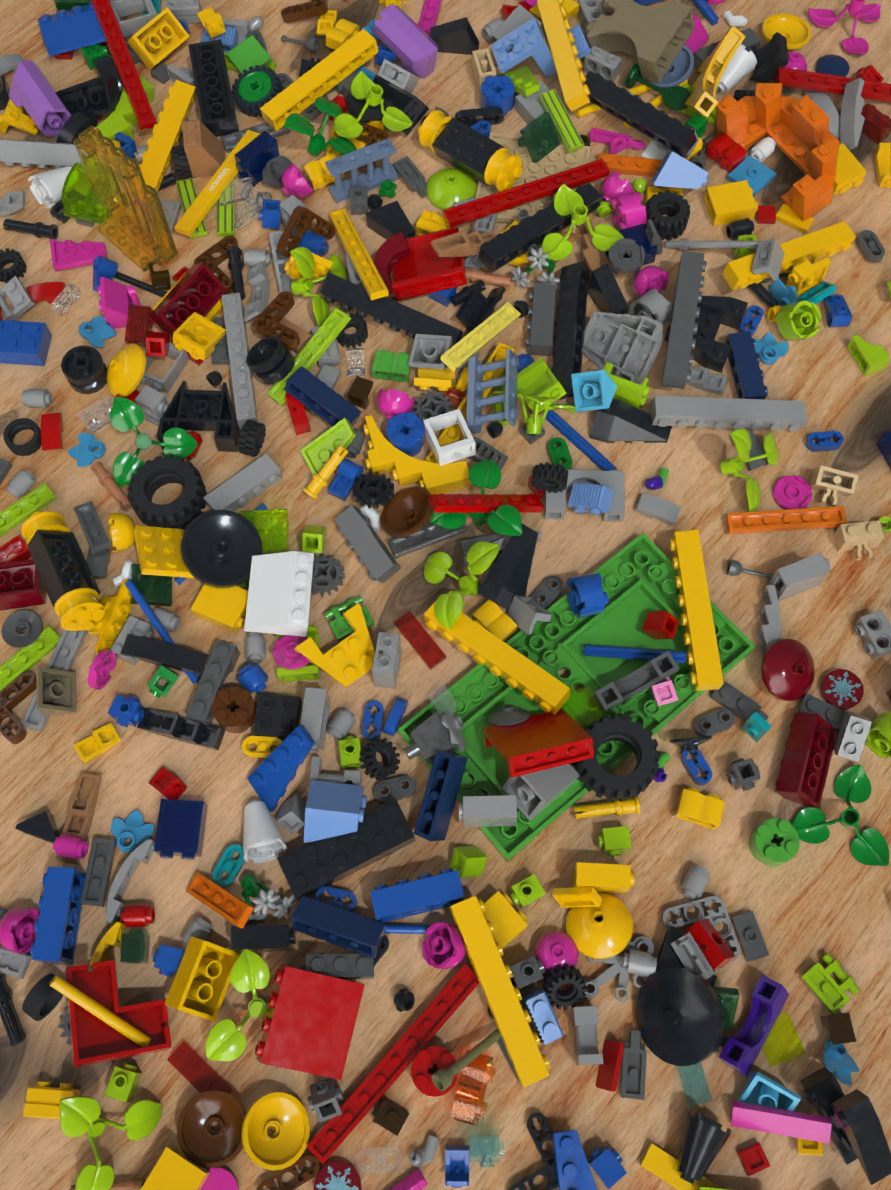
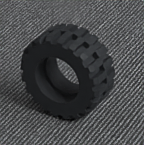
[128,455,207,529]
[575,715,660,802]

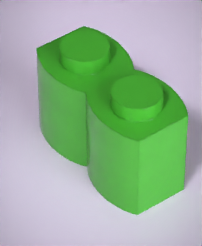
[371,350,412,382]

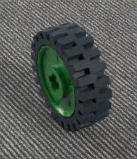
[232,65,283,117]

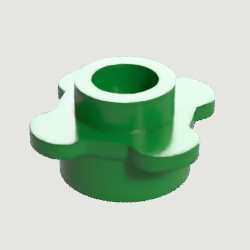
[379,180,397,198]

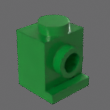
[81,43,108,70]
[685,113,708,139]
[147,665,180,698]

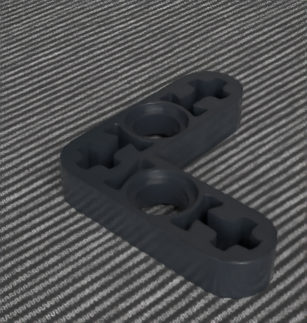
[509,1113,557,1190]

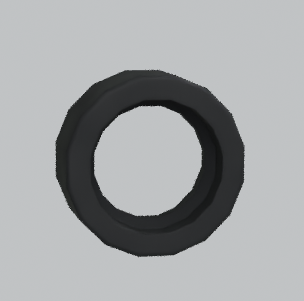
[3,418,41,456]
[22,974,64,1021]

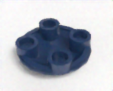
[815,54,850,77]

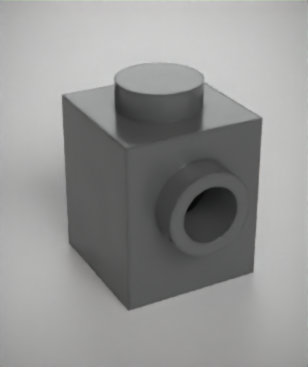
[350,186,369,215]
[510,956,545,990]

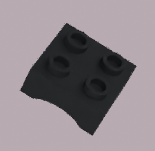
[753,32,788,83]
[345,95,391,123]
[253,693,302,740]

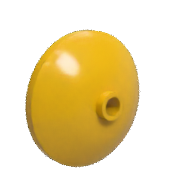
[762,13,812,50]
[106,343,146,398]
[566,893,633,959]
[242,1092,310,1170]

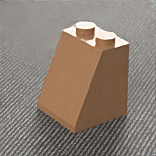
[182,120,225,178]

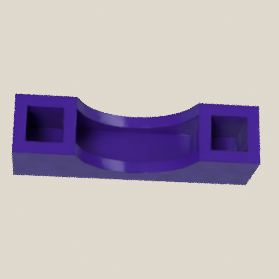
[719,975,789,1077]

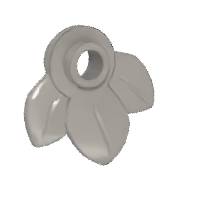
[441,713,465,752]

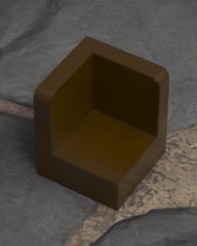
[148,263,171,291]
[348,376,374,409]
[820,1012,856,1045]

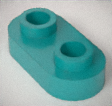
[212,844,245,887]

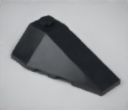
[56,75,121,115]
[589,398,672,443]
[478,524,539,609]

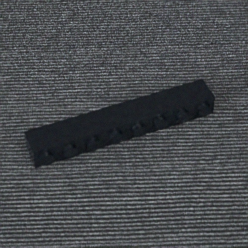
[585,71,697,157]
[478,183,603,272]
[551,261,589,400]
[320,272,463,346]

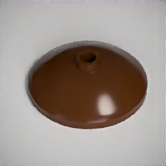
[381,486,433,537]
[177,1090,246,1168]

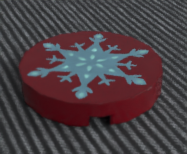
[821,669,864,710]
[314,1161,362,1190]

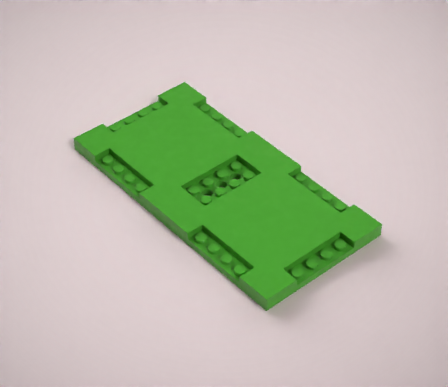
[397,533,756,862]

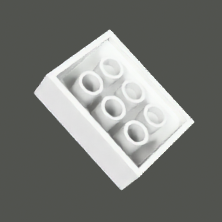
[244,551,314,637]

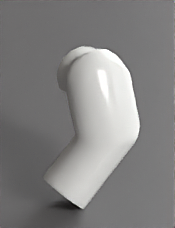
[723,10,747,28]
[360,504,380,531]
[112,560,136,587]

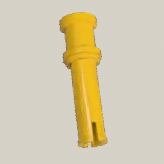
[303,444,349,499]
[574,796,641,820]

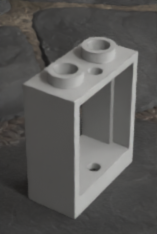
[110,0,157,37]
[140,342,189,393]
[372,632,402,689]
[300,687,331,751]

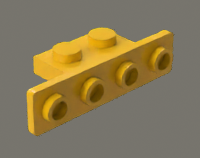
[88,579,139,654]

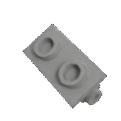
[671,932,715,979]

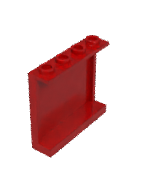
[392,226,467,301]
[483,709,594,778]
[255,964,365,1080]

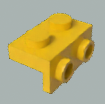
[414,367,455,391]

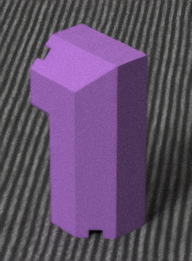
[373,4,438,78]
[9,61,72,137]

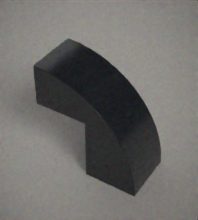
[92,55,123,91]
[56,110,98,144]

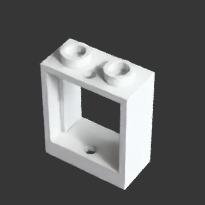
[423,409,476,466]

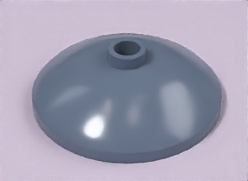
[646,45,694,89]

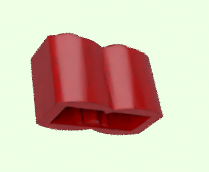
[706,133,747,172]

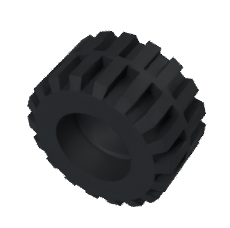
[644,191,690,241]

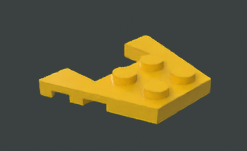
[294,603,375,688]

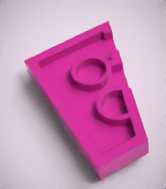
[50,239,108,271]

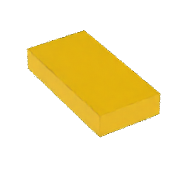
[776,204,815,234]
[552,887,602,908]

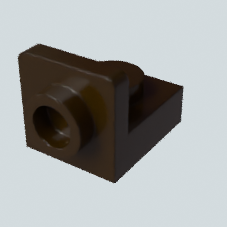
[371,1099,409,1136]

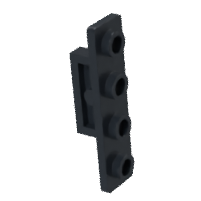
[456,287,506,340]

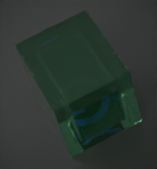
[120,929,150,964]

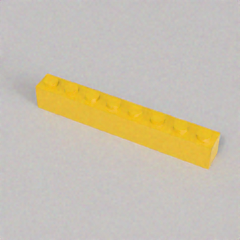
[537,0,591,111]
[260,29,379,132]
[131,80,196,203]
[722,221,856,291]
[669,530,724,691]
[424,601,570,715]
[449,895,550,1087]

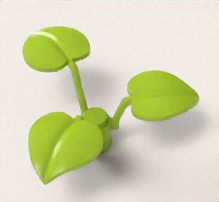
[334,71,413,139]
[542,184,624,261]
[290,247,347,327]
[489,390,576,435]
[721,428,779,512]
[424,541,500,629]
[206,949,270,1061]
[59,1096,162,1190]

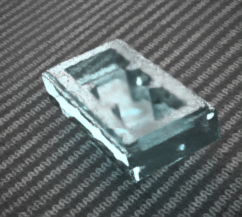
[677,1062,712,1107]

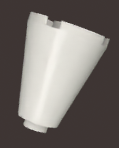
[716,44,757,94]
[28,166,79,209]
[243,800,287,863]

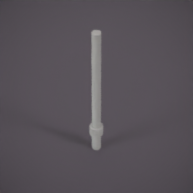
[666,239,762,250]

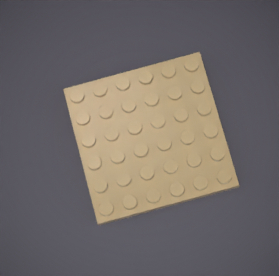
[475,132,591,233]

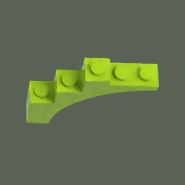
[86,77,155,144]

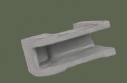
[308,757,362,793]
[572,1006,603,1065]

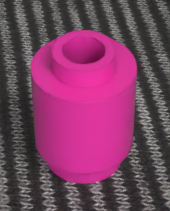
[53,834,89,860]

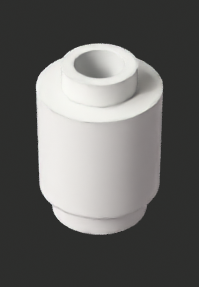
[750,137,776,162]

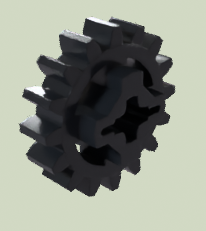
[352,472,394,509]

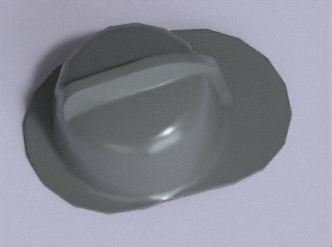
[261,156,292,188]

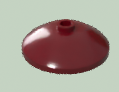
[761,639,815,701]

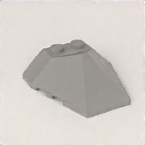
[583,312,663,384]

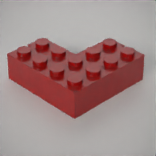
[65,960,172,1068]

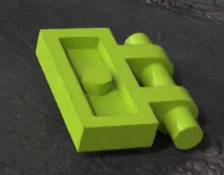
[800,953,860,1015]

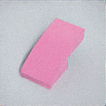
[649,677,678,706]

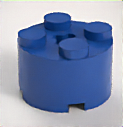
[481,76,515,116]
[386,412,425,457]
[566,573,609,618]

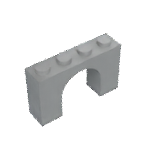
[545,468,625,522]

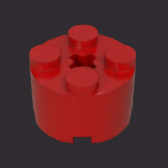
[411,1046,458,1097]

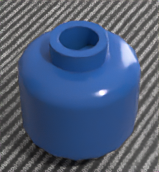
[238,663,269,694]

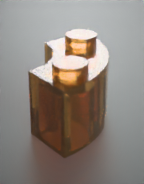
[450,1050,496,1126]

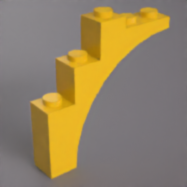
[685,26,746,117]
[363,415,471,494]

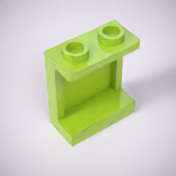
[517,357,567,413]
[603,362,651,409]
[277,625,321,682]

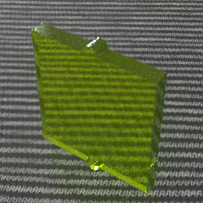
[561,685,604,728]
[762,1013,806,1067]

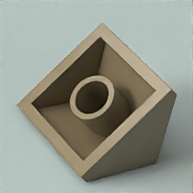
[36,667,77,716]

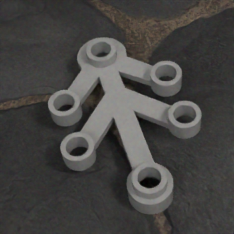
[584,937,654,1002]

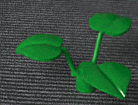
[284,97,357,156]
[110,397,198,486]
[431,459,522,536]
[791,764,889,866]

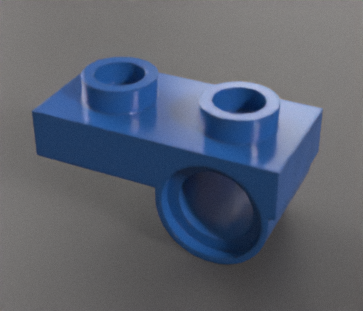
[93,255,118,292]
[823,294,852,327]
[328,458,364,501]

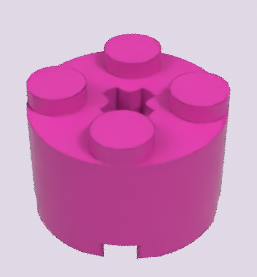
[610,191,647,233]

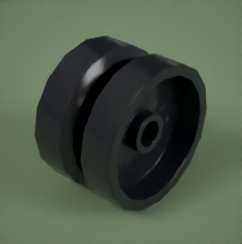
[246,336,295,385]
[61,345,107,394]

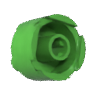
[749,818,800,867]

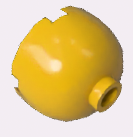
[108,513,135,552]

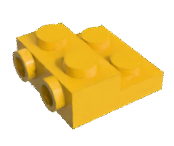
[284,253,333,282]
[785,257,831,297]
[173,312,226,361]

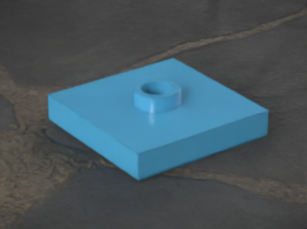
[727,155,777,197]

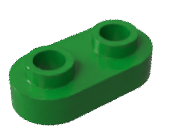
[548,437,572,470]

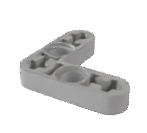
[661,896,740,962]

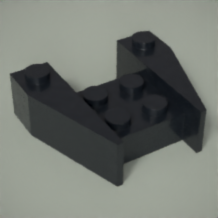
[664,296,748,373]
[157,381,239,452]
[800,1067,891,1185]

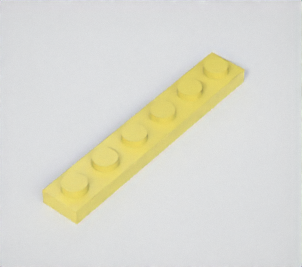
[440,302,521,372]

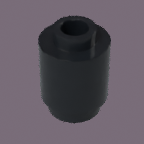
[726,218,754,239]

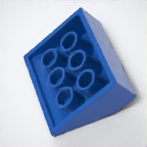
[37,2,106,57]

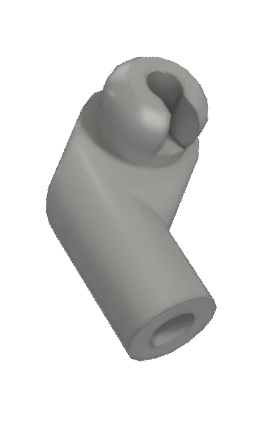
[248,16,263,31]
[409,1134,439,1167]

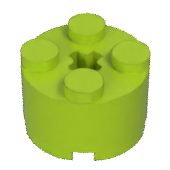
[775,301,821,340]
[866,710,891,759]

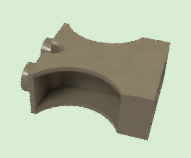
[585,0,695,84]

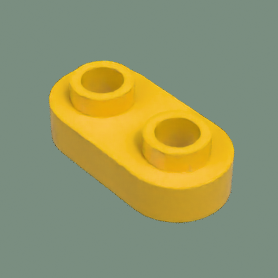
[242,736,282,759]

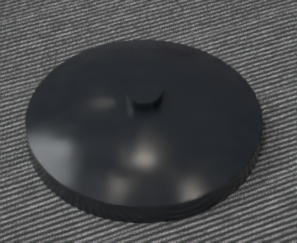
[181,510,263,588]
[636,967,724,1066]

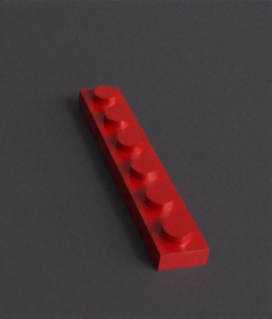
[428,493,544,513]

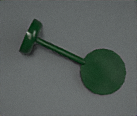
[625,64,691,110]

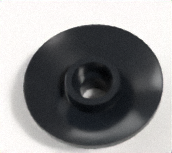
[669,736,712,751]

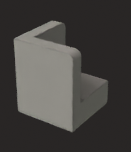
[276,794,306,834]

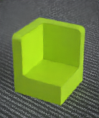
[449,846,488,878]

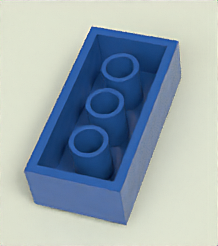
[0,320,52,366]
[31,867,86,965]
[370,868,464,923]

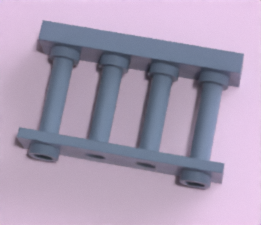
[325,138,398,203]
[466,349,519,434]

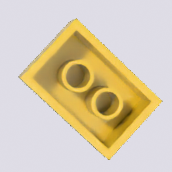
[127,7,190,71]
[164,936,240,1022]

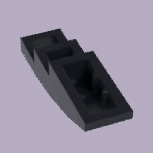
[121,634,208,676]
[137,708,225,750]

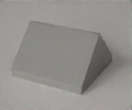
[408,334,452,370]

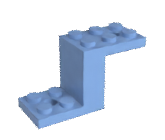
[491,18,591,79]

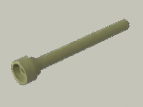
[431,1028,501,1092]

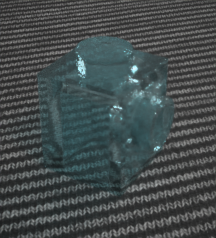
[470,1134,504,1167]

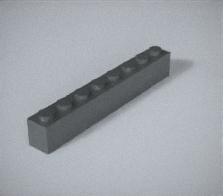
[661,250,707,389]

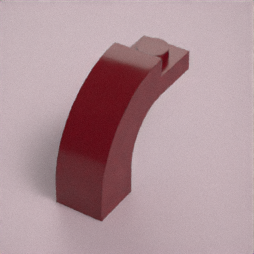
[373,232,412,300]

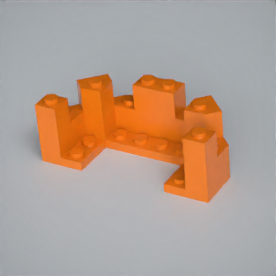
[716,83,840,222]

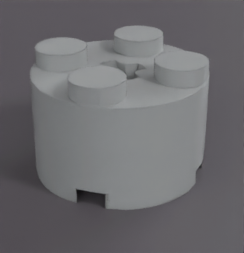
[629,289,673,325]

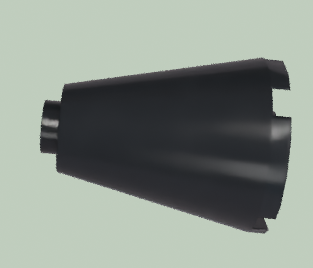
[677,1108,732,1184]

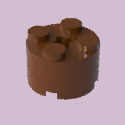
[212,686,257,733]

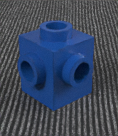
[108,695,144,727]

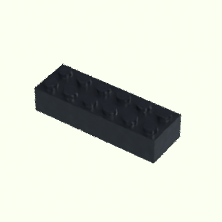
[188,39,239,137]
[277,798,416,901]

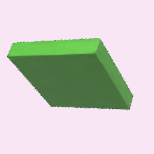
[226,35,272,75]

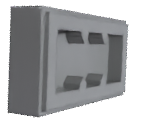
[0,947,32,979]

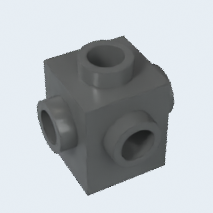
[727,758,761,791]
[308,1078,343,1123]

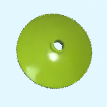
[426,168,477,210]

